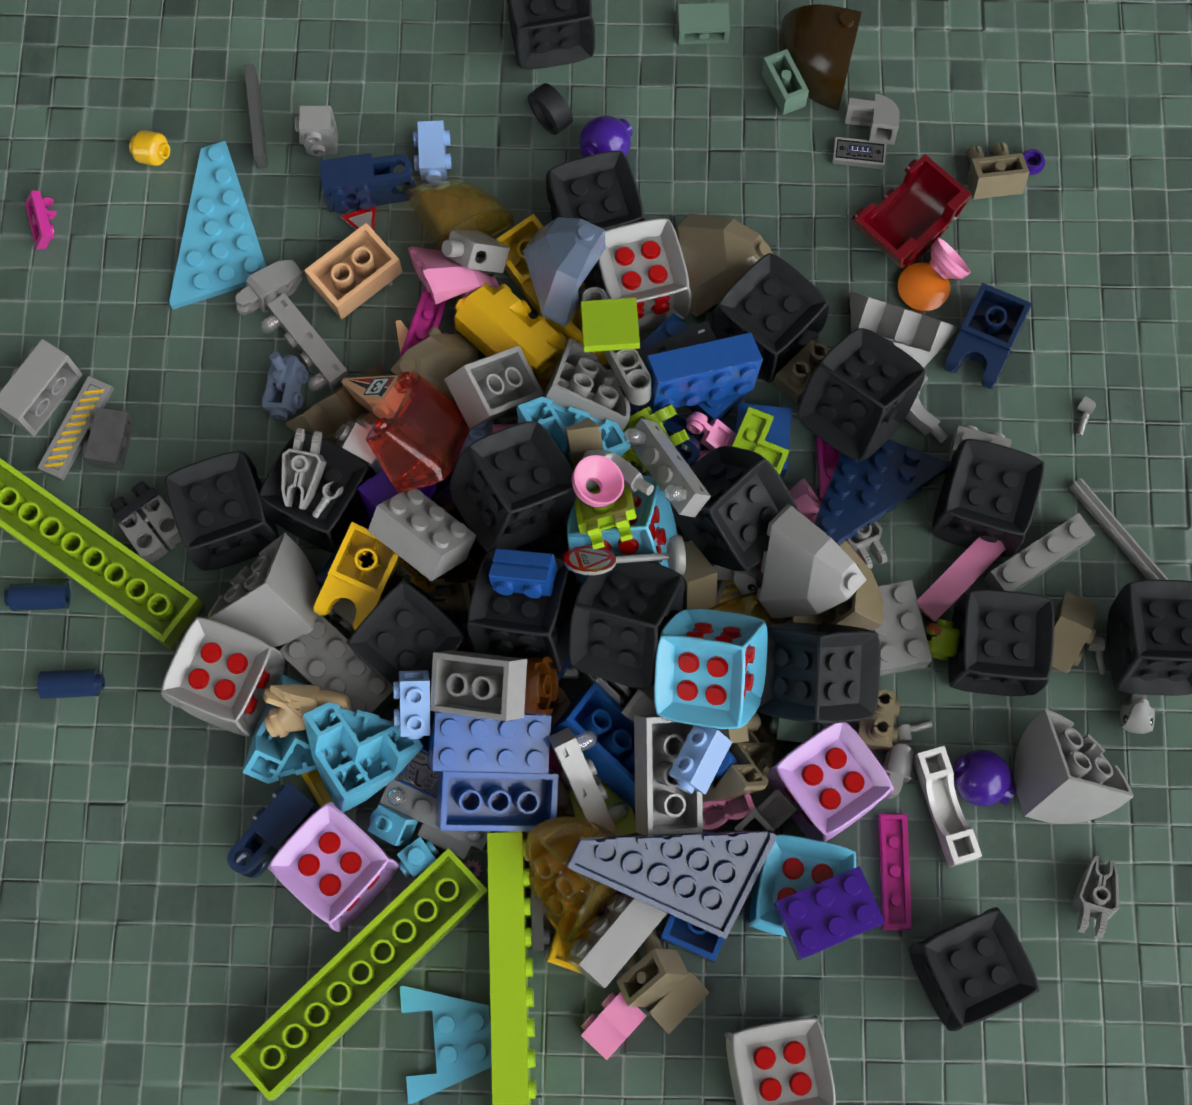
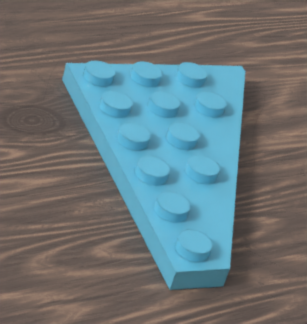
[169,141,267,310]

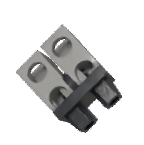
[110,481,182,564]

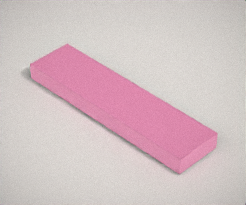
[917,535,1006,623]

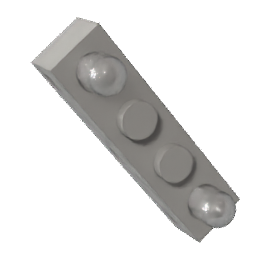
[261,293,350,392]
[624,418,711,517]
[548,727,629,837]
[380,780,493,851]

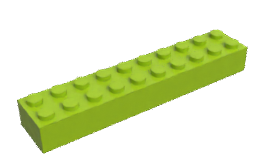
[0,458,205,649]
[487,832,537,1105]
[230,848,488,1101]

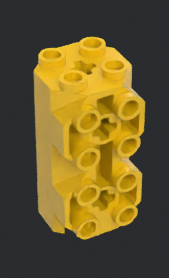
[455,283,568,391]

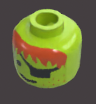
[925,619,961,661]

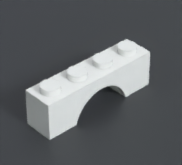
[913,746,982,868]

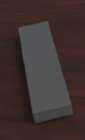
[244,64,268,169]

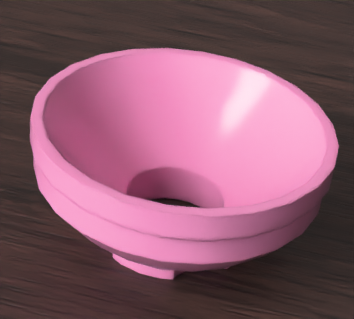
[930,238,971,280]
[572,455,624,507]

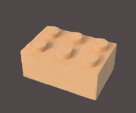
[304,223,403,320]

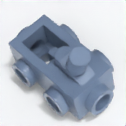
[262,352,308,420]

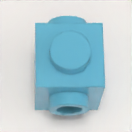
[367,805,418,846]
[397,837,440,879]

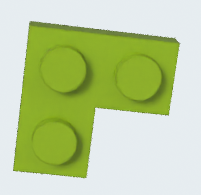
[732,407,790,475]

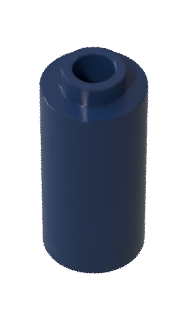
[4,581,71,611]
[37,668,105,699]

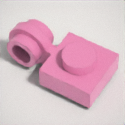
[686,412,737,451]

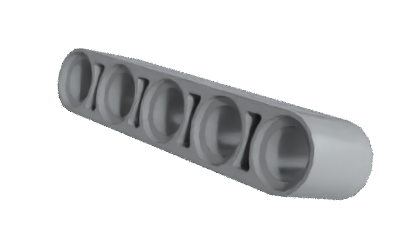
[582,287,652,405]

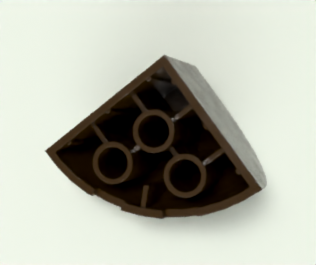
[779,4,862,111]

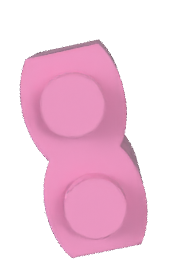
[703,794,755,833]
[581,991,646,1060]

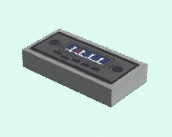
[832,137,887,169]

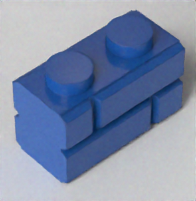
[489,549,557,598]

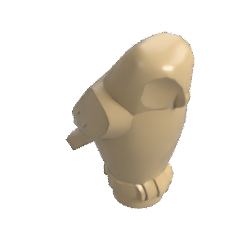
[263,684,352,738]

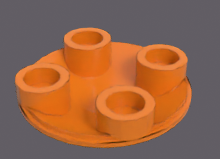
[897,262,950,313]

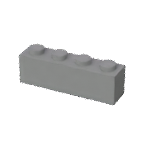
[984,513,1096,592]

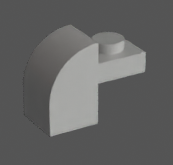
[845,94,900,145]
[734,788,798,832]

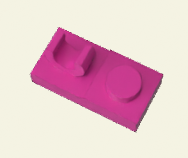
[25,191,57,249]

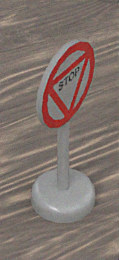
[564,535,686,575]

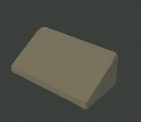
[565,417,603,471]
[648,971,710,1034]

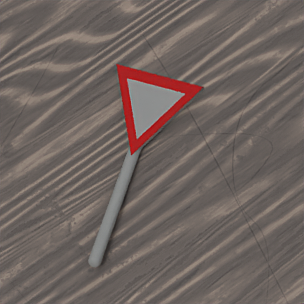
[340,205,393,286]

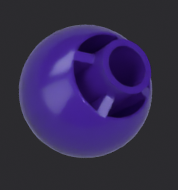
[579,116,633,157]
[953,750,1016,807]

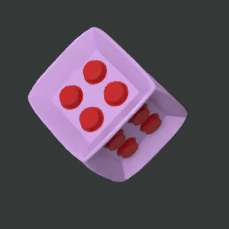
[767,722,894,842]
[268,802,399,932]

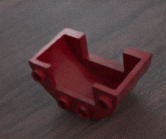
[852,154,972,268]

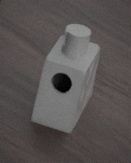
[442,230,510,273]

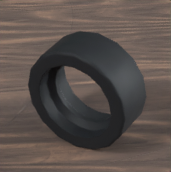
[527,83,573,135]

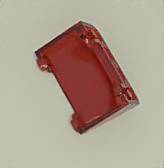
[366,371,470,493]

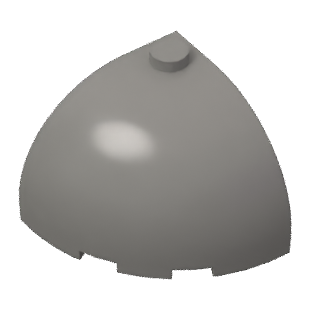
[542,338,630,431]
[207,533,320,647]
[1014,709,1134,824]

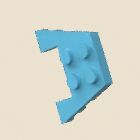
[400,986,492,1104]

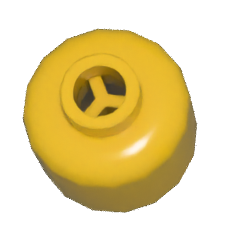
[129,130,170,166]

